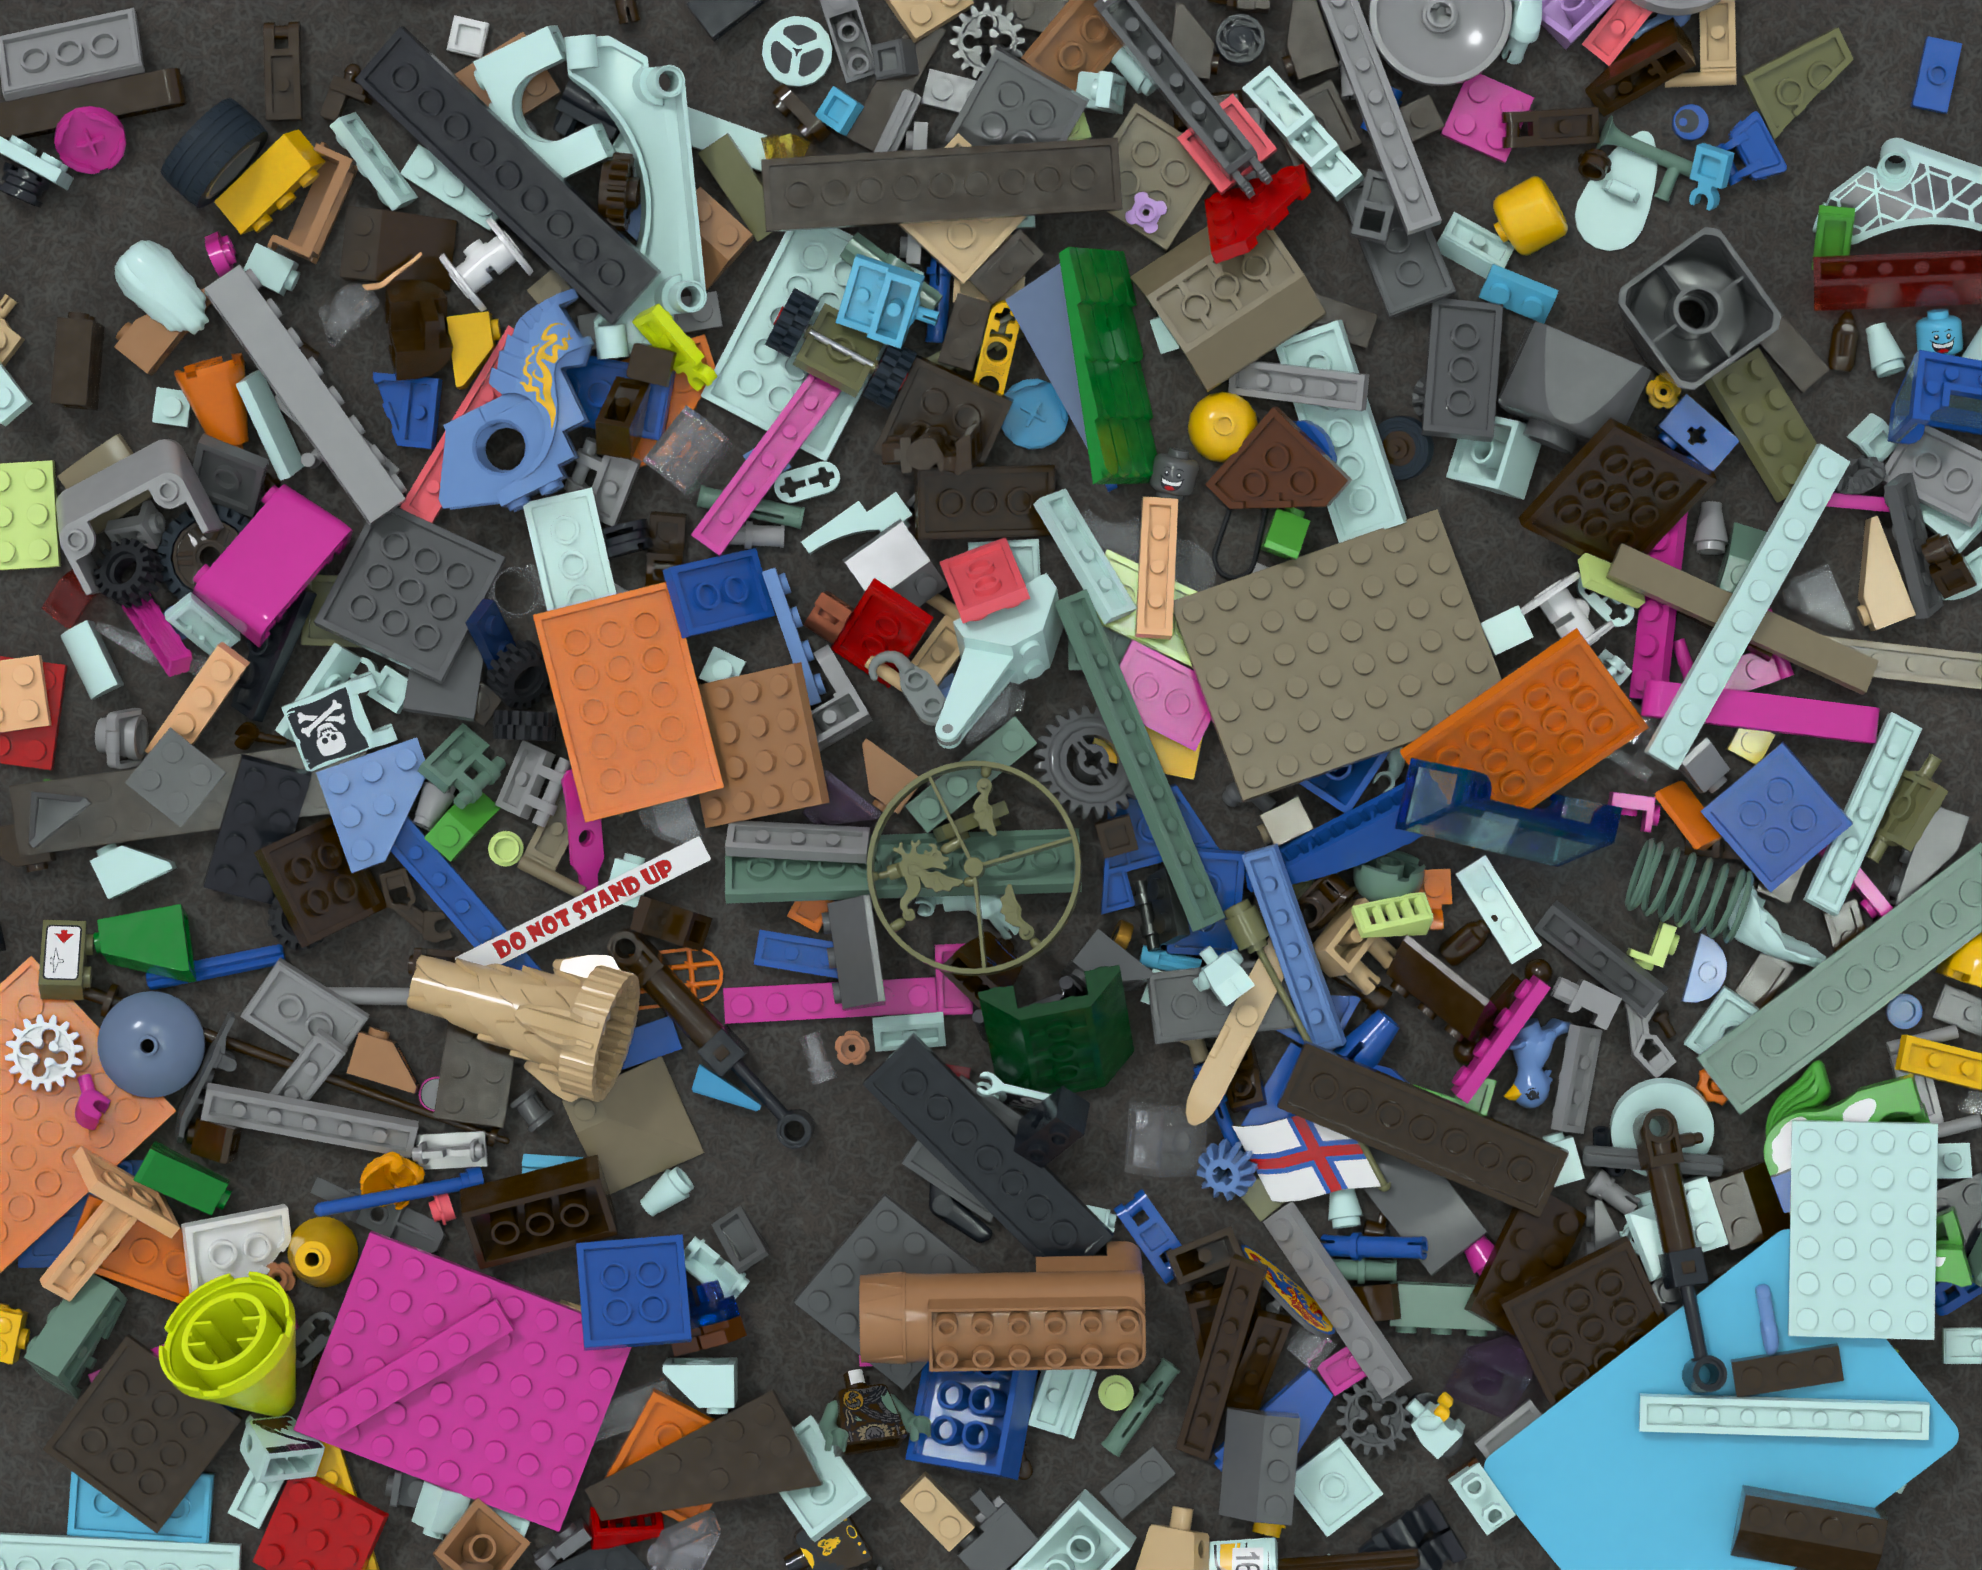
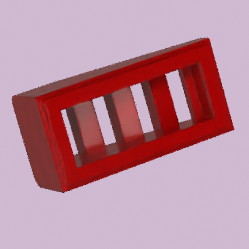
[589,1507,665,1550]

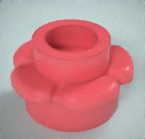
[428,1193,456,1226]

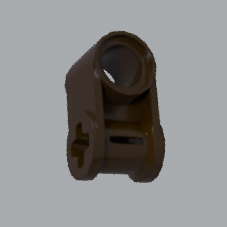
[1297,873,1358,931]

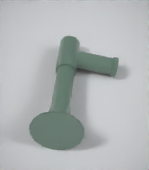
[1596,115,1693,203]

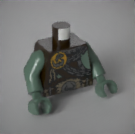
[819,1369,931,1457]

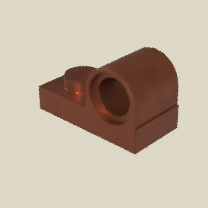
[803,591,855,645]

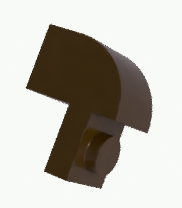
[630,895,713,952]

